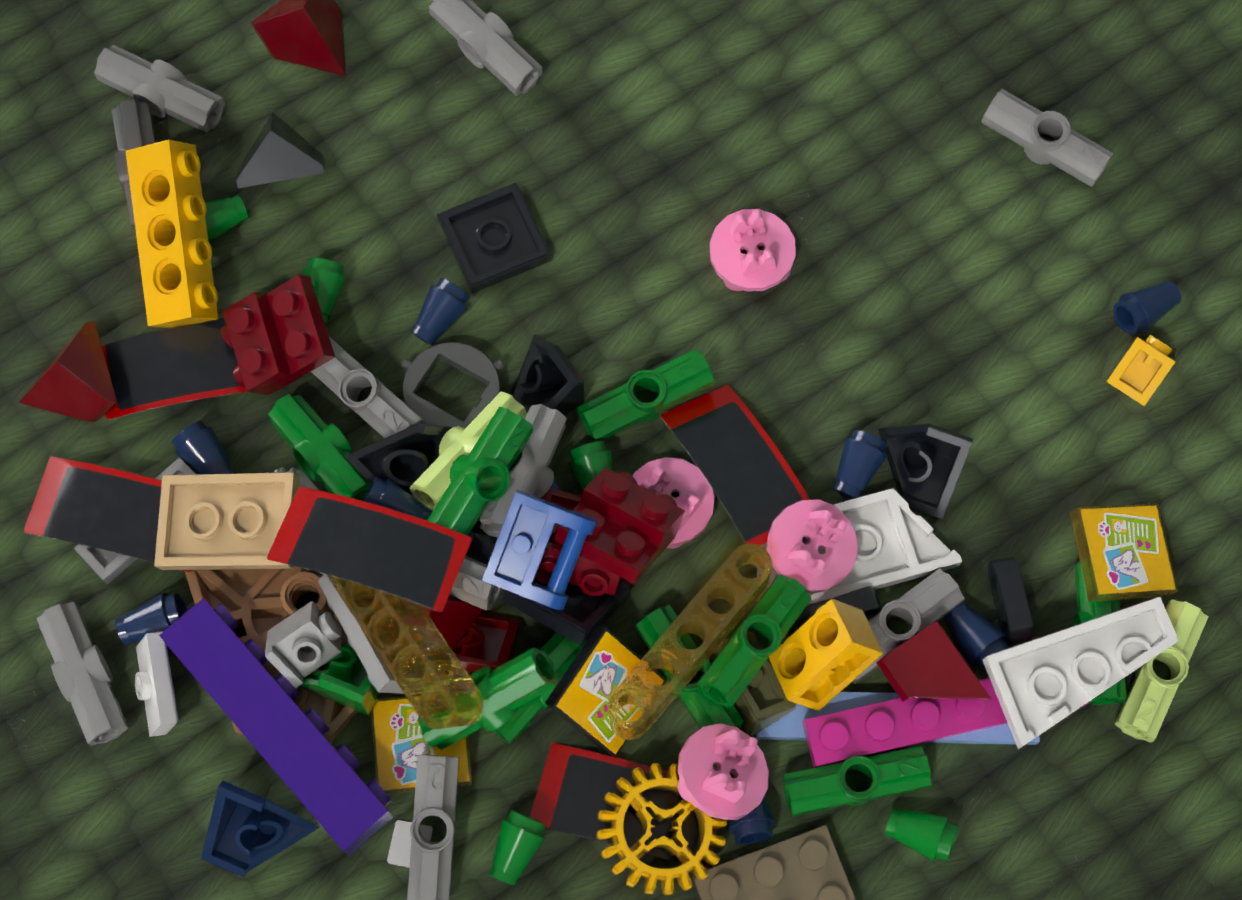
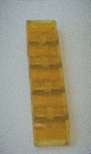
[608,544,772,740]
[326,574,483,729]

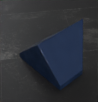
[201,781,320,877]

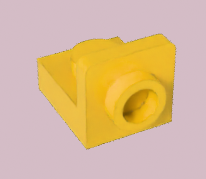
[1107,335,1175,406]

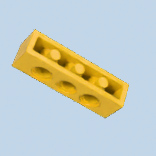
[126,139,218,328]

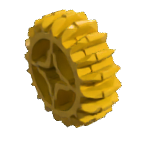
[596,763,727,895]

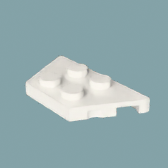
[802,488,962,608]

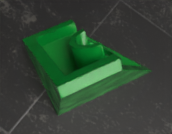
[298,641,379,716]

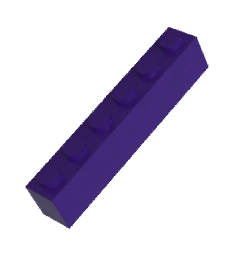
[159,598,393,856]

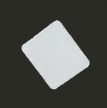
[387,820,433,868]

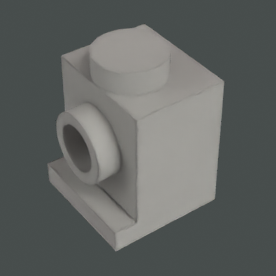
[265,601,343,688]

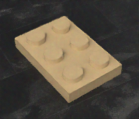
[154,472,300,570]

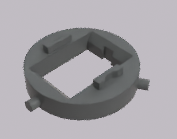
[401,342,504,429]

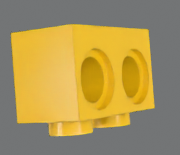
[769,598,883,711]

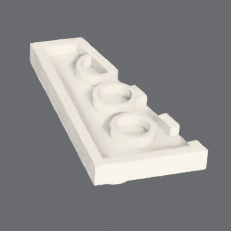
[983,597,1179,749]

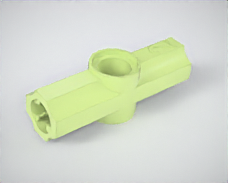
[409,391,527,511]
[1114,599,1208,742]

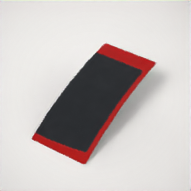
[101,320,246,420]
[660,385,810,549]
[24,457,192,572]
[267,487,472,612]
[530,742,718,870]

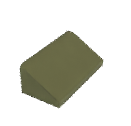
[707,632,796,736]

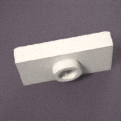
[135,632,179,737]

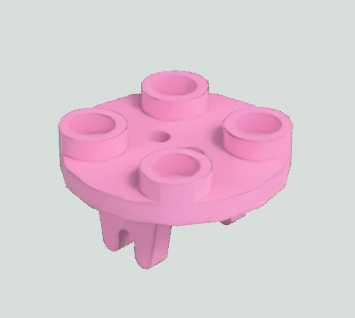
[709,209,796,291]
[633,457,715,549]
[765,499,858,592]
[677,723,769,820]

